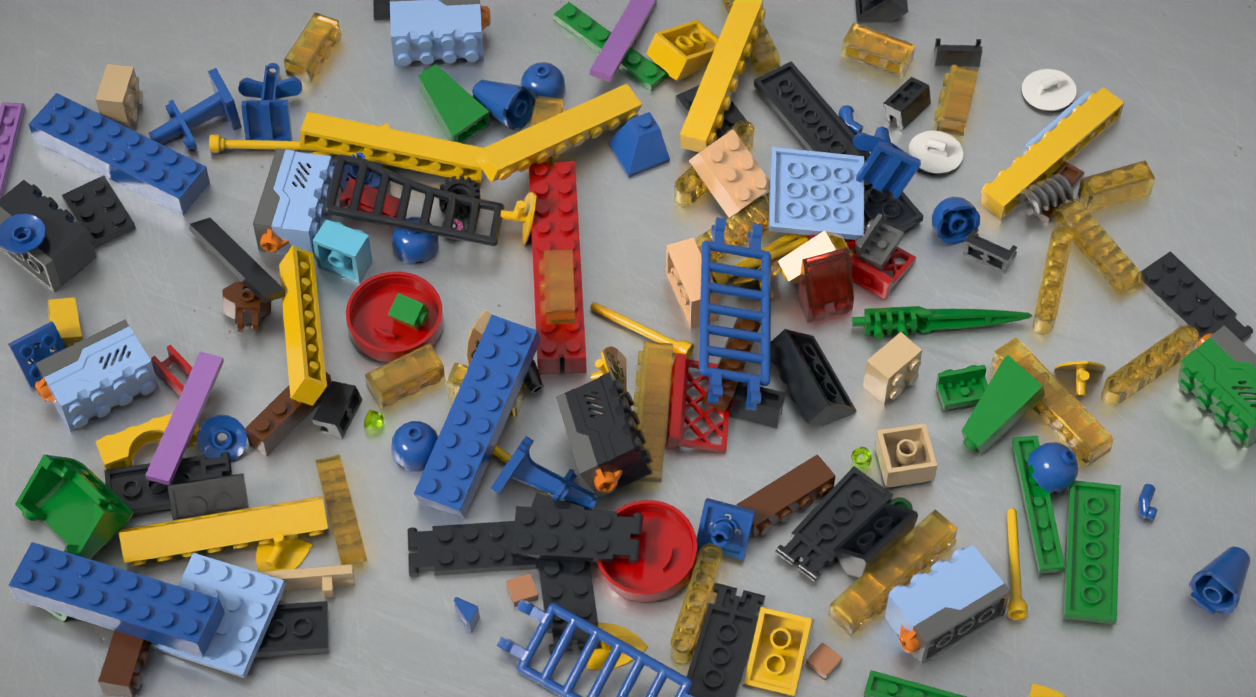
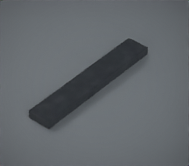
[190,217,285,304]

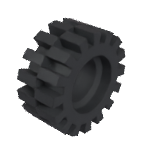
[439,176,481,220]

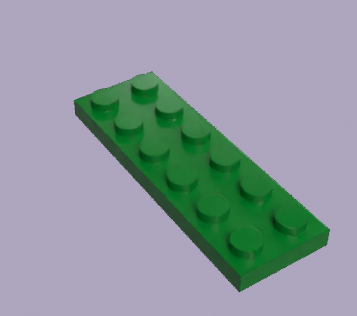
[1063,480,1121,625]

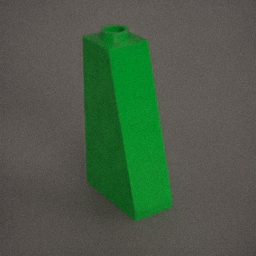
[418,64,490,144]
[961,355,1045,455]

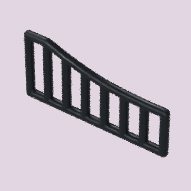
[324,154,504,247]

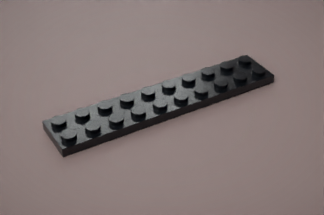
[754,61,924,232]

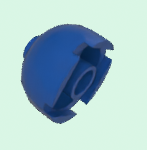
[520,62,566,108]
[932,197,980,245]
[392,217,439,265]
[391,421,438,472]
[1028,442,1079,493]

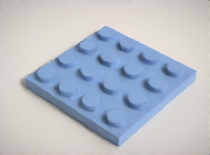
[768,147,864,240]
[151,553,287,679]

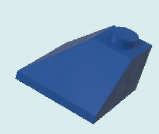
[609,112,670,178]

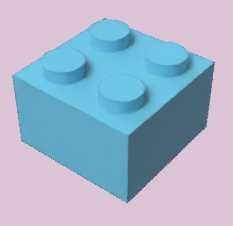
[313,219,373,284]

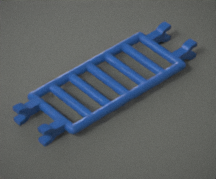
[699,217,771,411]
[496,600,695,697]

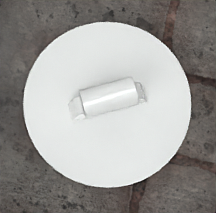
[1022,69,1076,111]
[908,131,963,174]

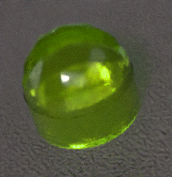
[364,409,384,431]
[851,447,872,469]

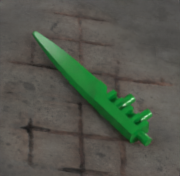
[852,306,1033,340]

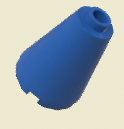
[472,80,536,130]
[1189,547,1250,615]

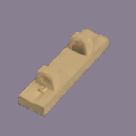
[258,564,355,602]

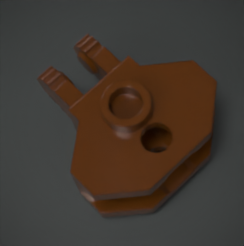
[222,282,271,332]

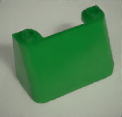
[15,454,134,559]

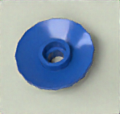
[0,213,46,254]
[197,415,247,461]

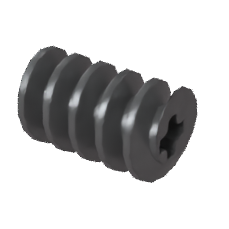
[1019,174,1074,216]

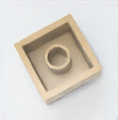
[95,64,143,129]
[863,332,922,404]
[874,423,937,488]

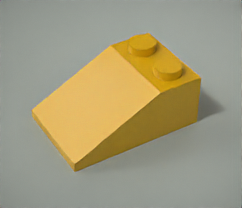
[646,20,719,81]
[744,607,815,696]

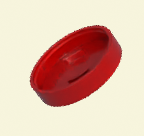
[346,271,444,362]
[597,500,699,602]

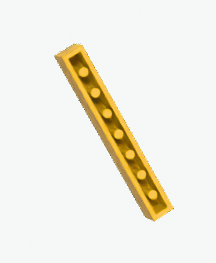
[680,0,766,152]
[476,84,642,183]
[980,87,1124,220]
[300,111,484,184]
[279,245,327,406]
[119,496,328,566]

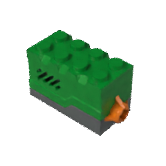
[1178,325,1256,448]

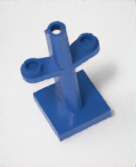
[238,63,302,141]
[148,68,242,151]
[853,127,921,199]
[491,436,599,510]

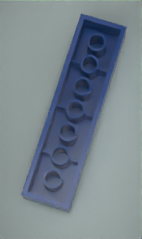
[29,93,210,215]
[414,315,541,519]
[8,542,225,658]

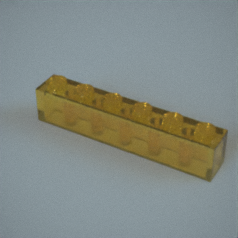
[991,337,1114,466]
[633,341,673,482]
[828,509,958,635]

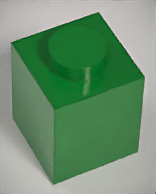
[388,293,429,331]

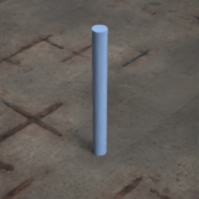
[1026,91,1092,149]

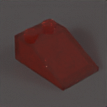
[798,247,854,323]

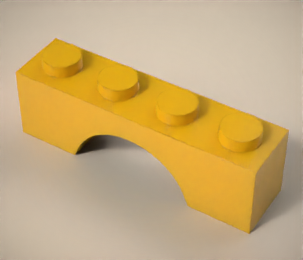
[95,413,199,470]

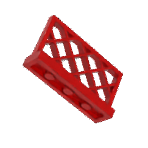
[808,228,916,300]
[665,353,730,454]

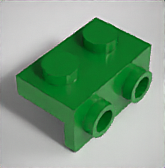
[936,365,988,410]

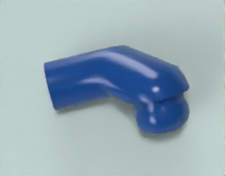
[838,105,863,135]
[1139,484,1157,521]

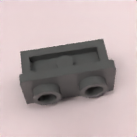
[854,213,904,271]

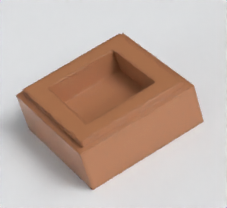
[506,573,539,606]
[805,642,843,679]

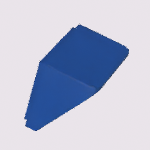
[454,597,480,633]

